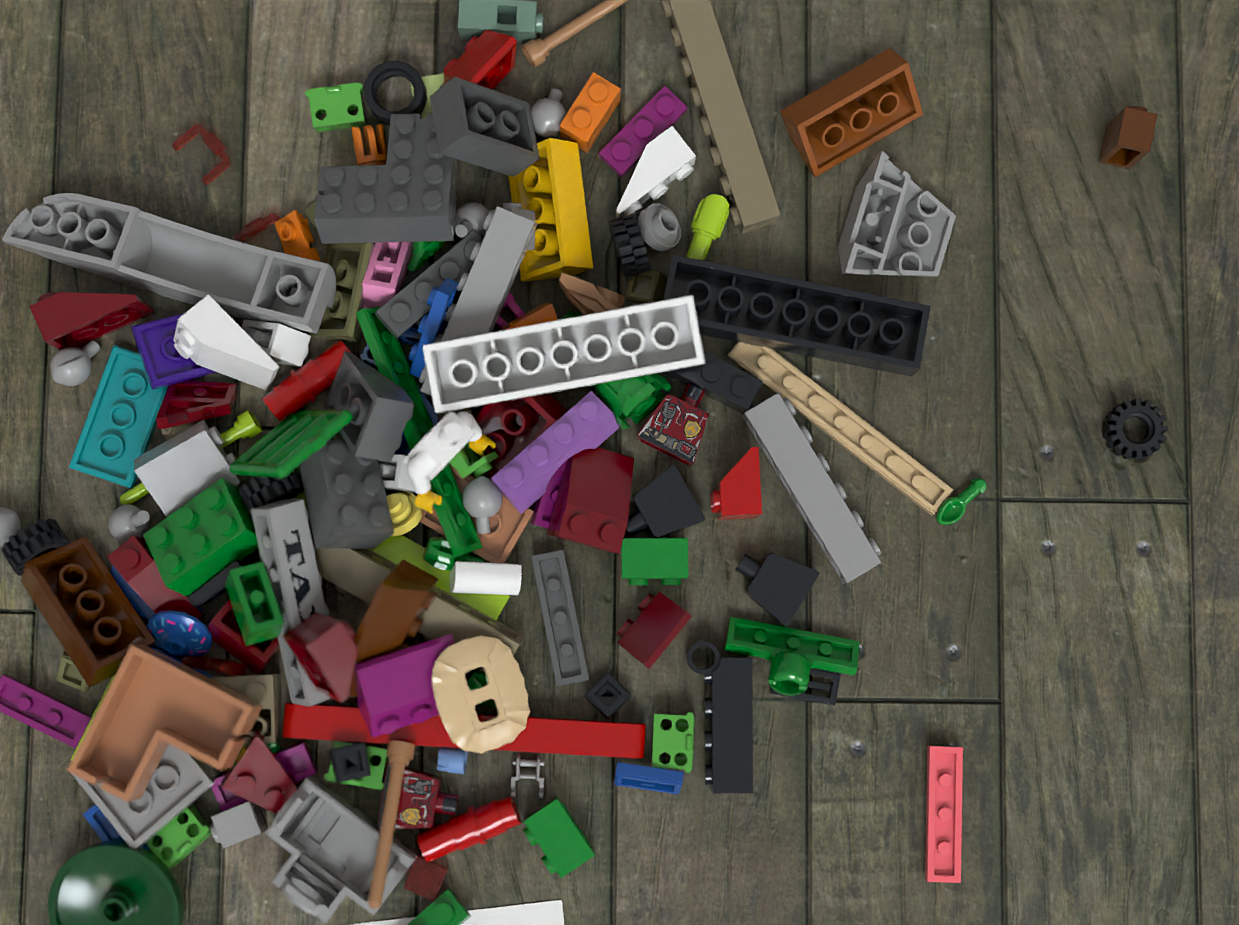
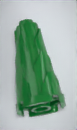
[560,311,671,430]

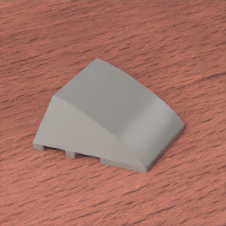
[838,151,956,277]

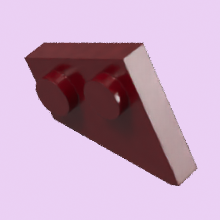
[156,381,238,429]
[221,731,298,814]

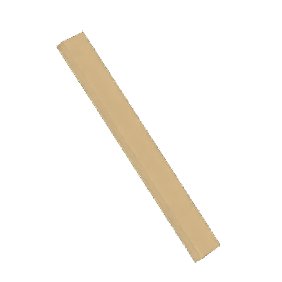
[727,342,954,516]

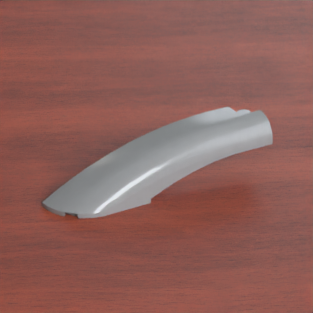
[2,193,336,334]

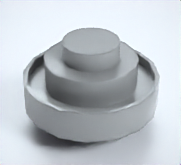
[638,203,681,251]

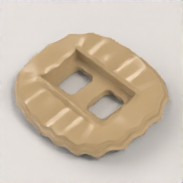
[432,635,530,753]

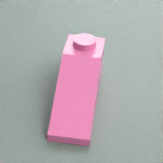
[362,242,413,308]

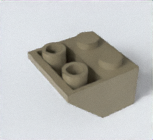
[211,674,282,744]

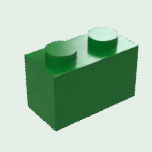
[621,538,688,586]
[225,562,284,646]
[522,796,595,878]

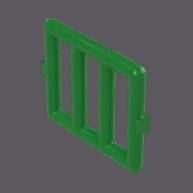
[229,410,353,478]

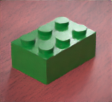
[143,478,259,597]

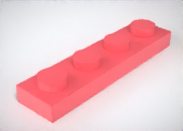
[925,745,963,883]

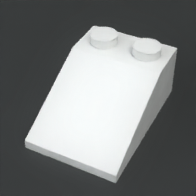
[173,294,279,390]

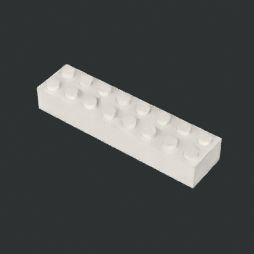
[423,296,705,413]

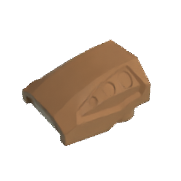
[559,273,625,315]

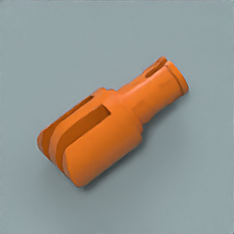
[351,124,387,166]

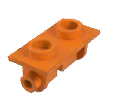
[274,210,321,262]

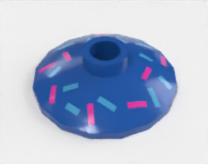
[146,610,213,659]

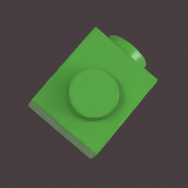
[449,441,499,479]

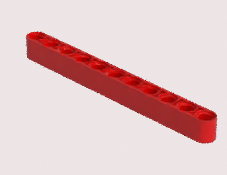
[282,703,646,758]

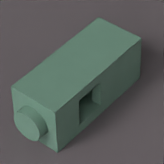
[458,0,544,43]

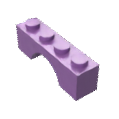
[491,391,619,514]

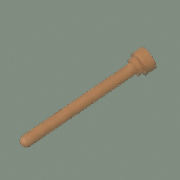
[521,0,628,68]
[368,741,415,909]

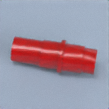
[262,340,351,422]
[417,796,522,862]

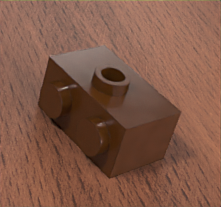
[1099,106,1158,170]

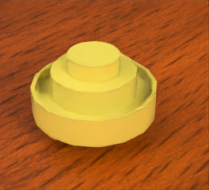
[386,491,423,536]

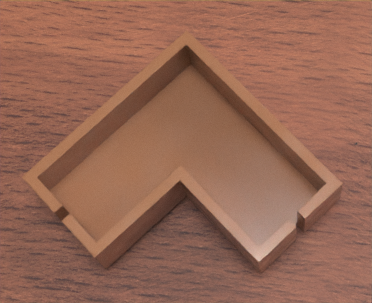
[67,645,263,802]

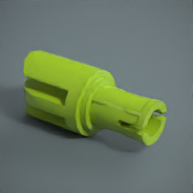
[686,194,729,261]

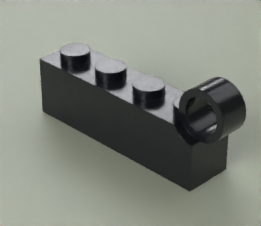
[661,350,763,415]
[686,641,753,793]

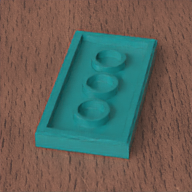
[68,345,169,489]

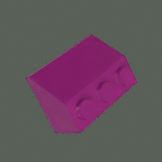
[354,634,455,738]

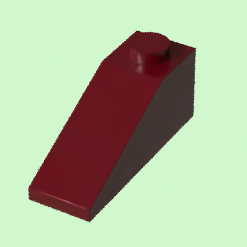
[107,535,205,620]

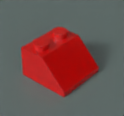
[443,30,517,90]
[710,447,762,520]

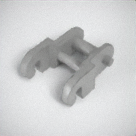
[511,754,544,799]

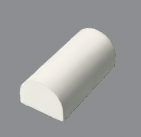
[449,561,521,595]

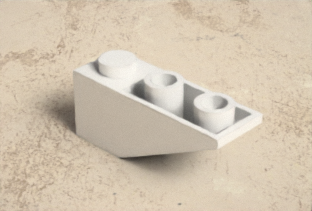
[616,126,696,218]

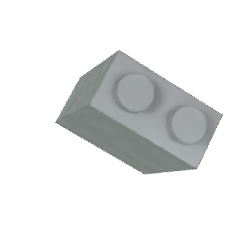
[134,419,241,517]

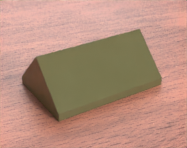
[309,243,374,345]

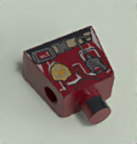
[636,384,709,467]
[377,763,459,829]

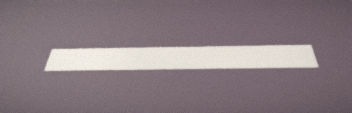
[349,900,564,925]

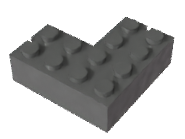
[314,113,459,244]

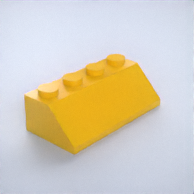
[509,138,594,282]

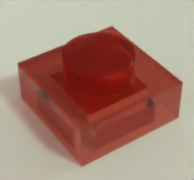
[404,855,449,901]

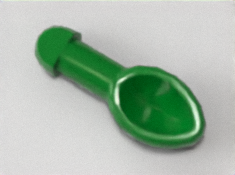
[936,477,987,525]

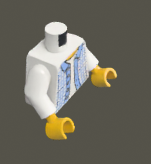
[402,411,496,514]

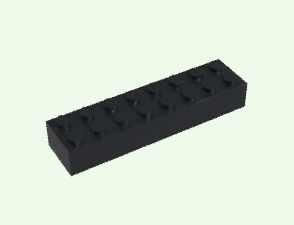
[663,255,931,377]

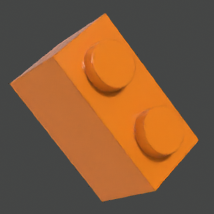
[559,72,621,153]

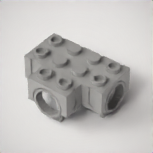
[265,775,419,923]

